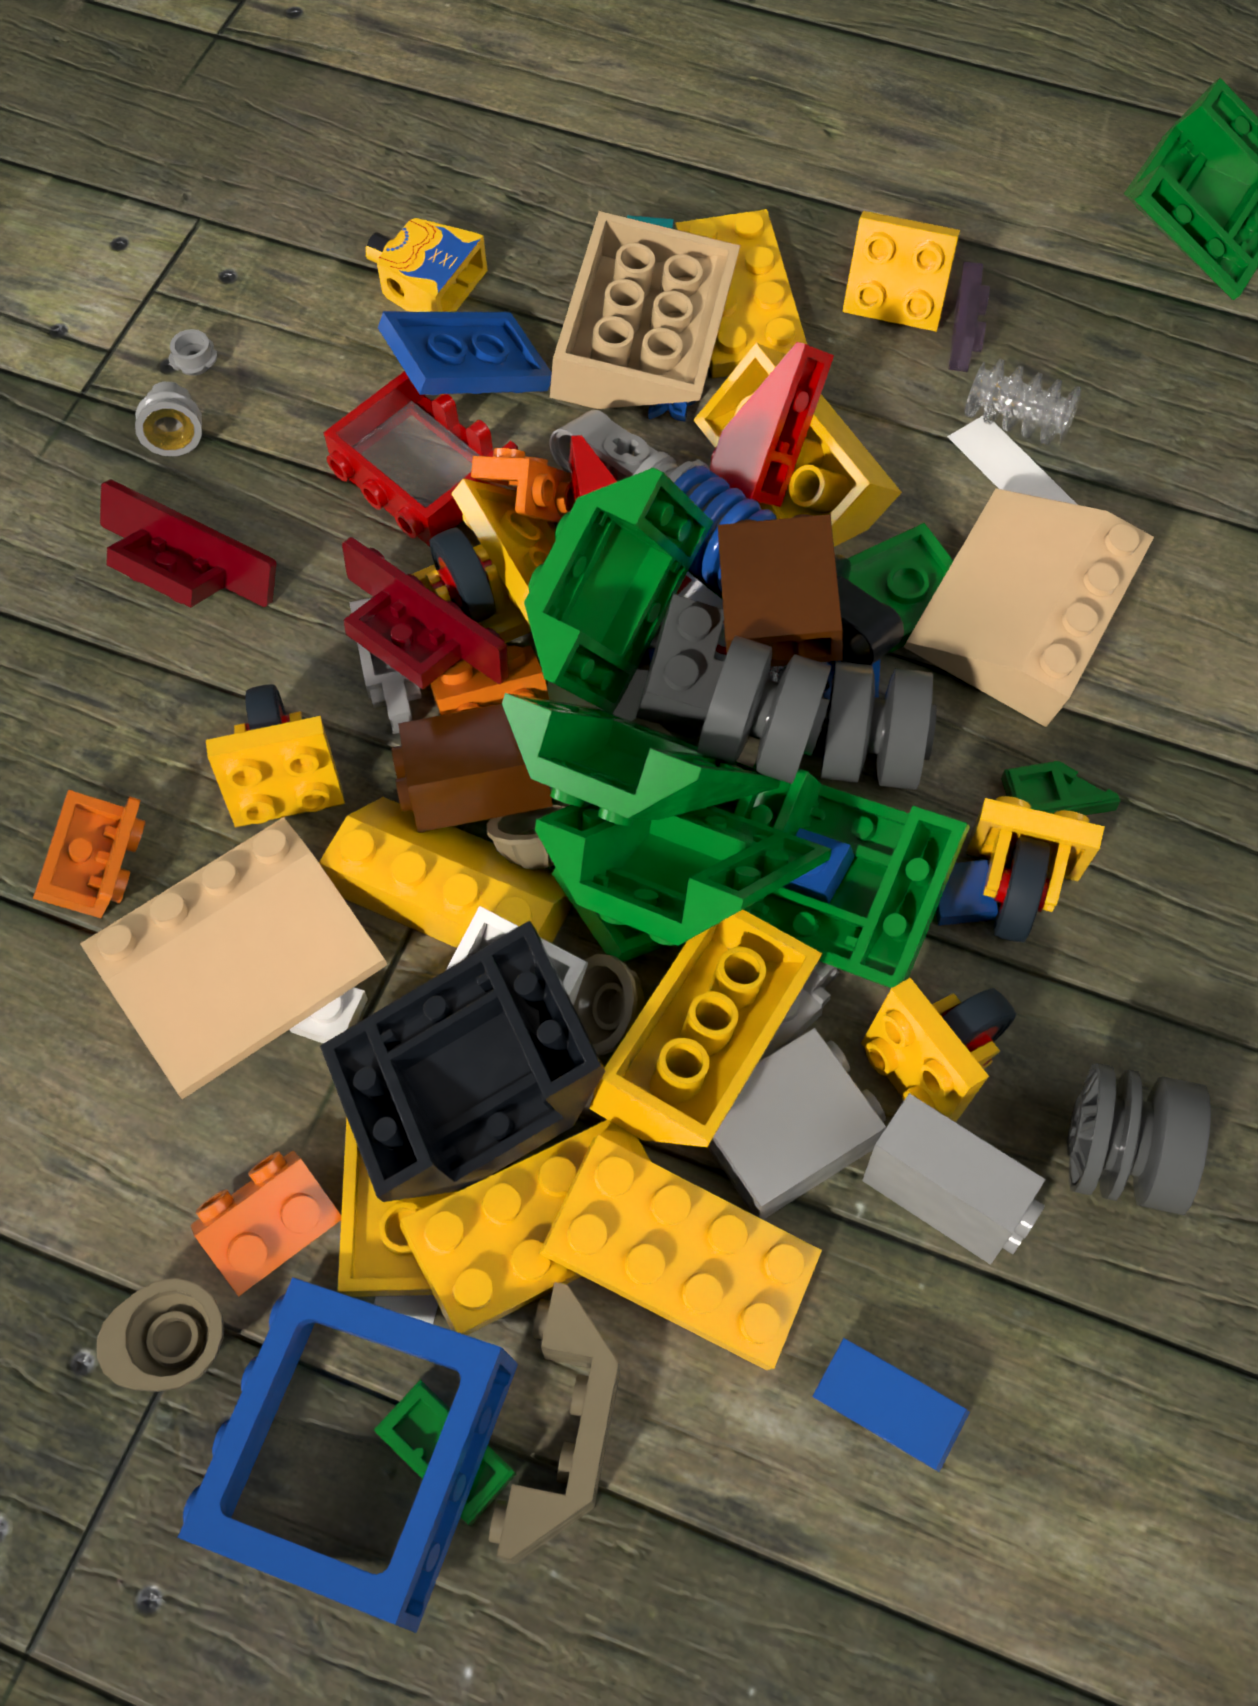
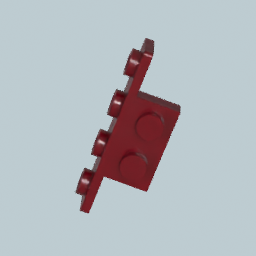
[100,479,277,608]
[342,537,509,689]

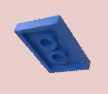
[378,311,552,395]

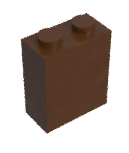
[718,514,842,667]
[391,704,553,833]

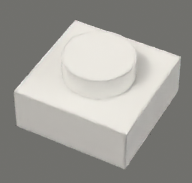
[289,987,368,1043]

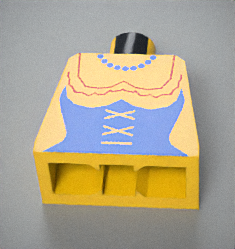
[366,218,488,312]

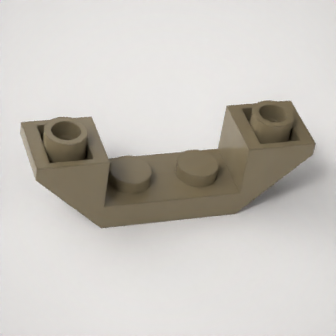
[489,1282,620,1565]

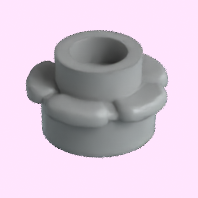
[169,329,217,376]

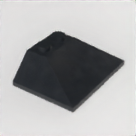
[320,921,605,1202]

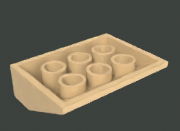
[549,211,740,409]
[904,488,1154,727]
[80,817,387,1100]

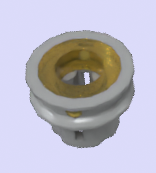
[135,381,202,456]

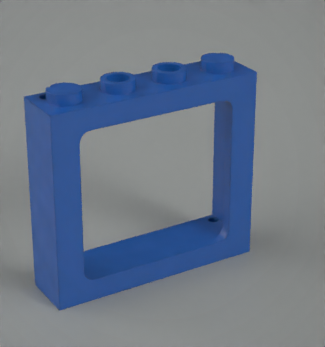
[177,1277,518,1633]

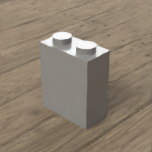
[708,1028,886,1220]
[862,1093,1046,1265]

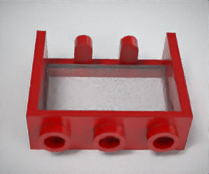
[323,371,518,547]

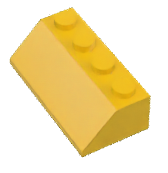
[694,343,902,547]
[319,797,572,948]
[589,910,822,1147]

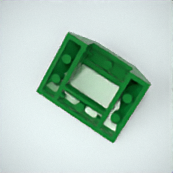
[1124,78,1258,300]
[524,467,713,714]
[502,693,781,827]
[734,761,970,989]
[535,801,832,946]

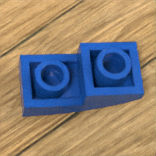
[812,1338,970,1472]

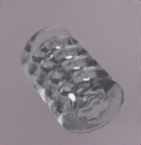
[964,358,1081,446]

